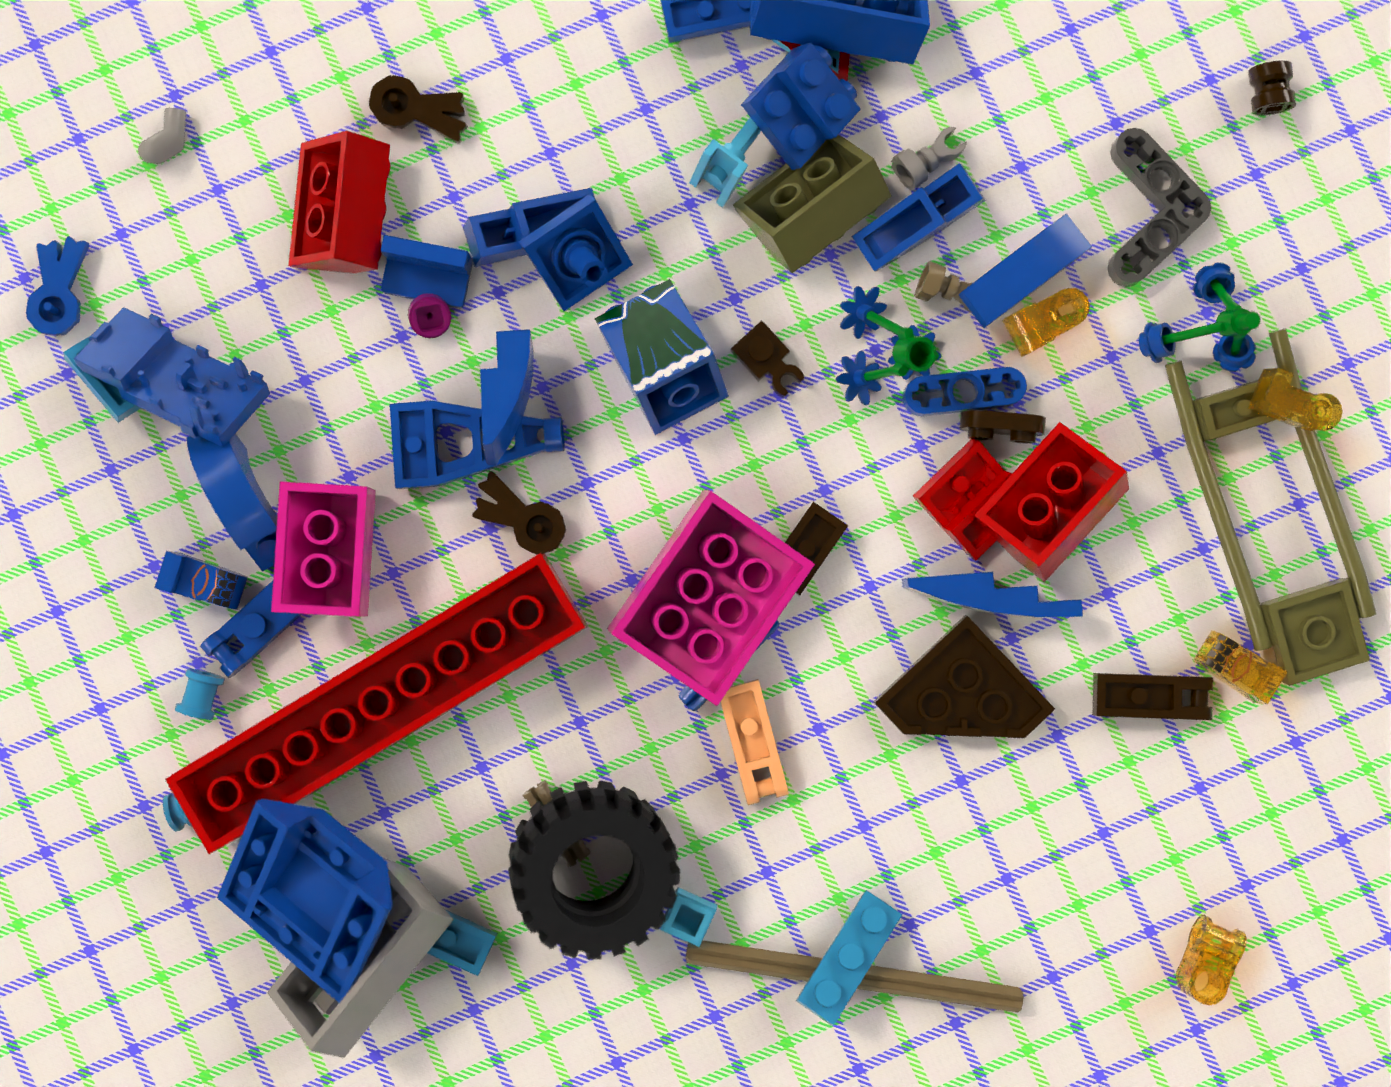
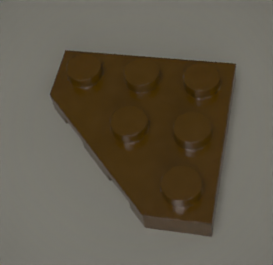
[873,615,1055,738]

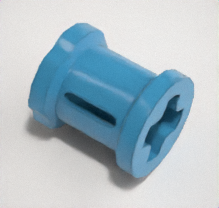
[175,668,225,720]

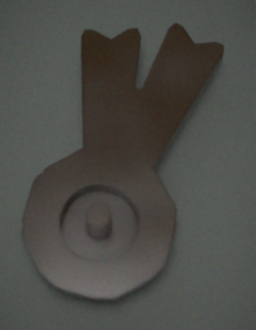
[369,75,468,144]
[472,471,566,555]

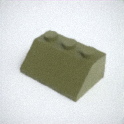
[733,134,892,273]

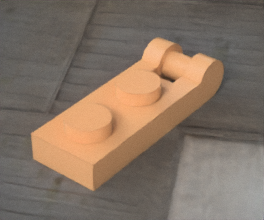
[721,679,789,805]

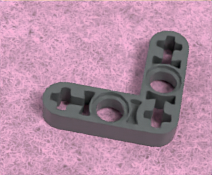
[1107,128,1211,287]

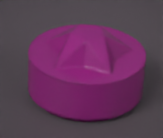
[408,293,451,338]

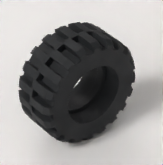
[508,781,680,960]

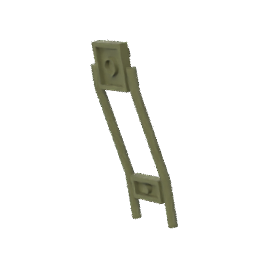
[1165,328,1376,686]

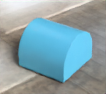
[660,887,717,947]

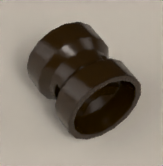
[1248,60,1296,116]

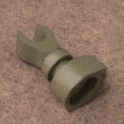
[914,261,972,313]

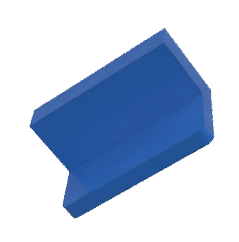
[381,235,473,308]

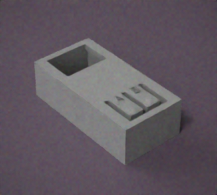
[267,857,454,1058]

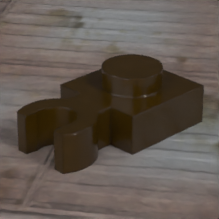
[730,320,804,398]

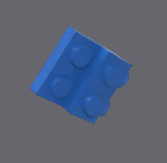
[741,42,861,170]

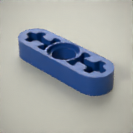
[902,367,1027,416]

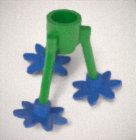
[836,286,942,405]

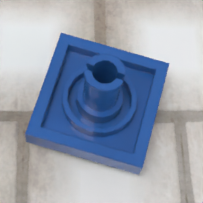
[519,194,633,311]

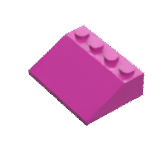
[607,490,815,706]

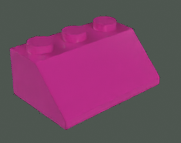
[271,482,376,617]

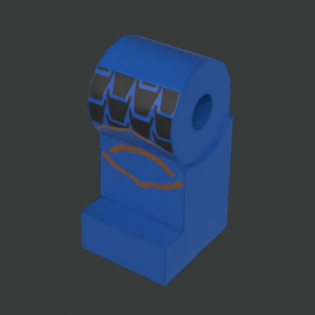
[154,551,248,610]

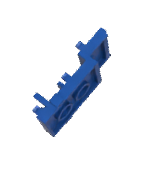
[74,307,270,447]

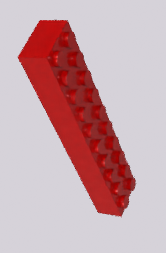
[165,553,588,854]

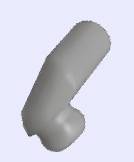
[138,107,186,164]

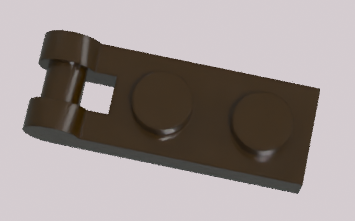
[1092,673,1213,720]

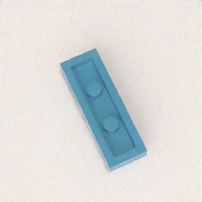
[796,890,903,1026]

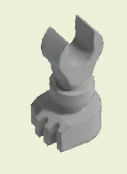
[891,127,967,190]

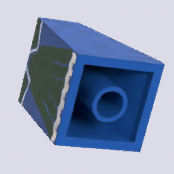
[595,279,729,435]

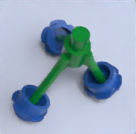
[1139,262,1260,372]

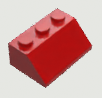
[288,131,391,273]
[974,422,1129,582]

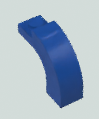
[186,433,278,572]

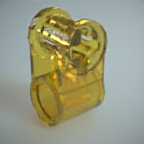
[1002,288,1090,357]
[1175,915,1247,1005]

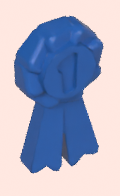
[26,236,89,336]

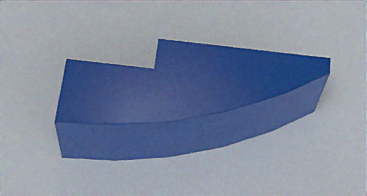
[851,163,986,272]
[463,188,595,267]
[959,213,1092,328]
[480,329,534,466]

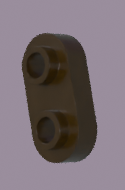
[960,410,1046,444]

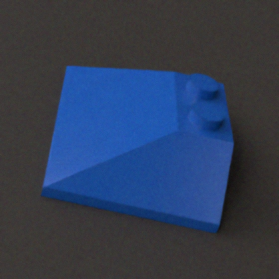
[217,799,393,1003]

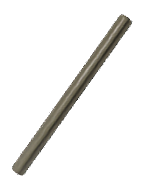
[686,940,1024,1013]

